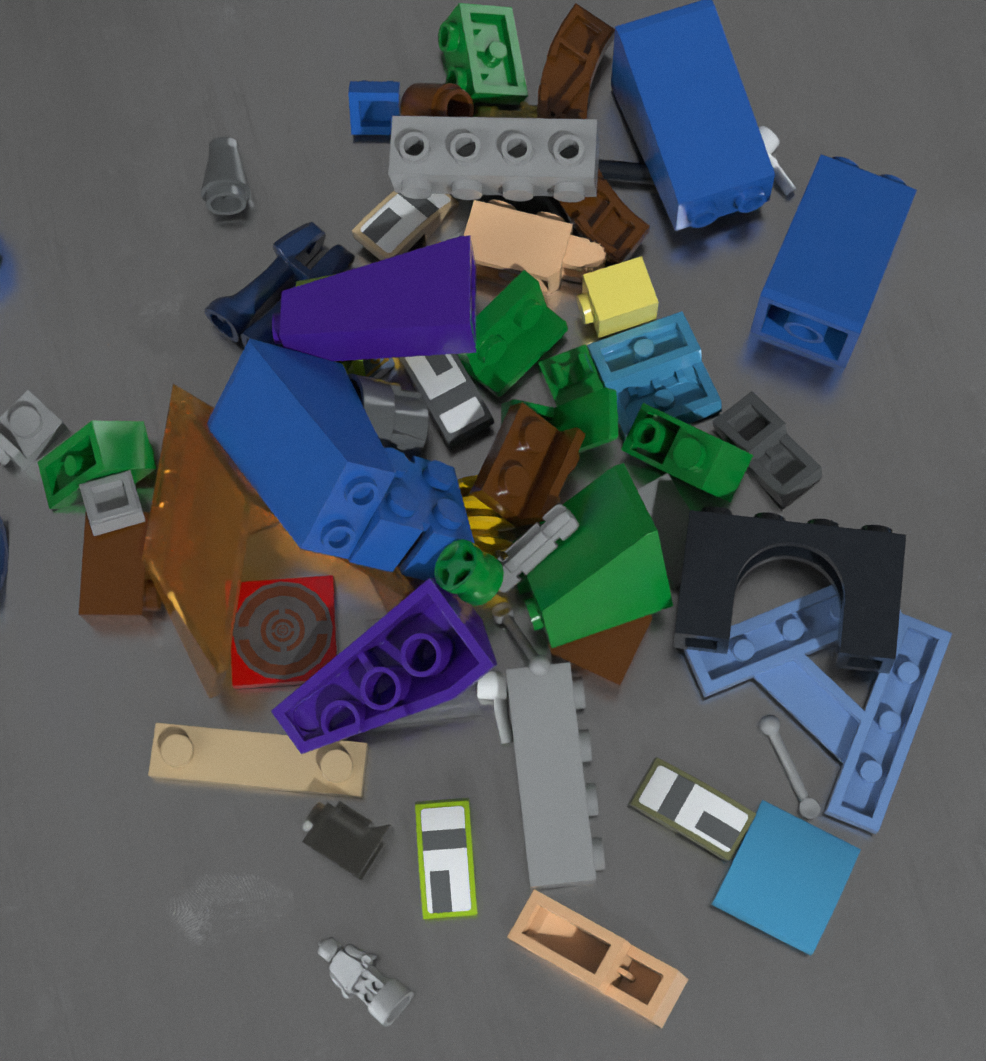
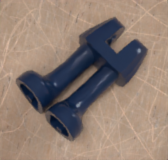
[204,222,355,348]

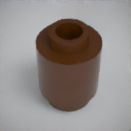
[400,83,474,117]

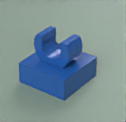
[348,80,401,135]

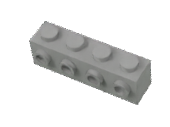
[388,116,600,202]

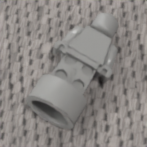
[318,937,413,1027]

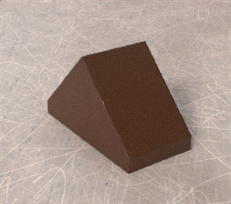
[547,614,652,694]

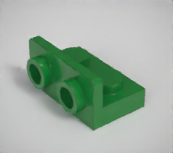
[438,3,528,105]
[457,270,568,397]

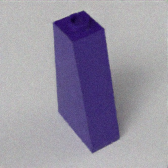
[272,235,476,361]

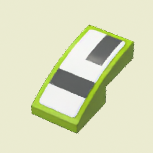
[415,798,477,919]

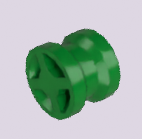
[434,539,504,606]

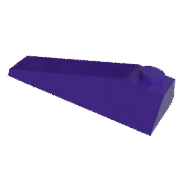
[271,578,498,754]

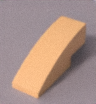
[507,889,689,1028]

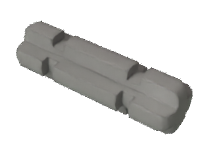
[497,504,579,593]

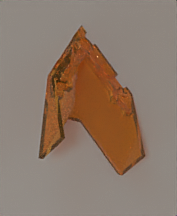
[142,384,414,699]

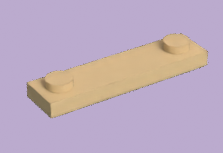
[148,723,369,798]

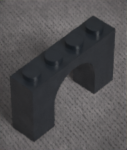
[674,506,906,674]

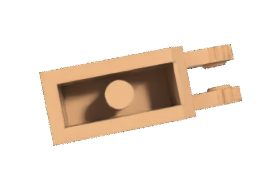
[464,200,606,296]

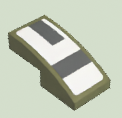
[628,758,756,861]

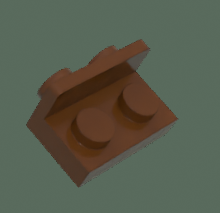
[470,402,586,527]

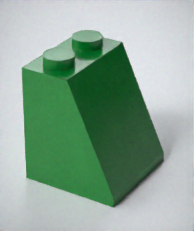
[512,463,673,648]

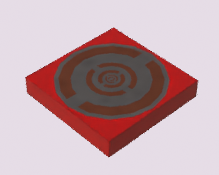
[228,575,338,689]

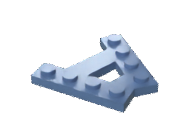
[683,585,952,834]

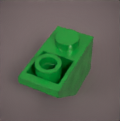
[621,403,753,503]

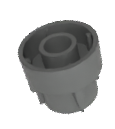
[348,374,429,461]

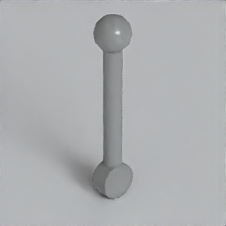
[492,602,550,676]
[759,714,821,820]

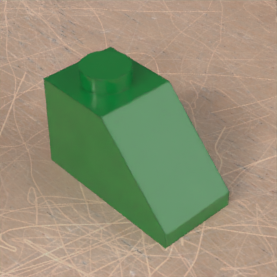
[37,420,156,509]

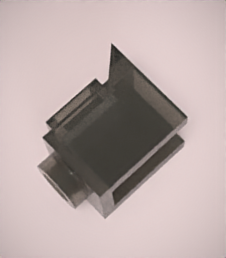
[302,801,394,881]

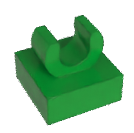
[538,344,604,407]

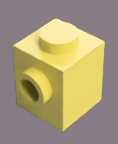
[576,256,659,339]

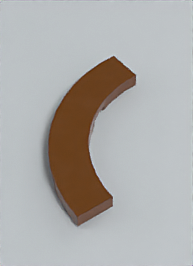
[537,3,650,265]

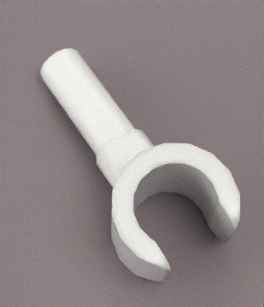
[759,126,796,196]
[477,671,514,744]

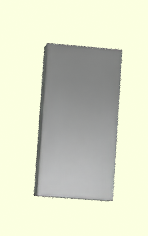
[637,473,690,590]

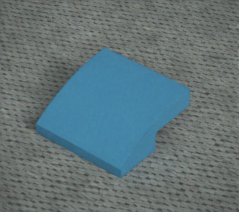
[587,311,722,441]
[711,800,861,956]

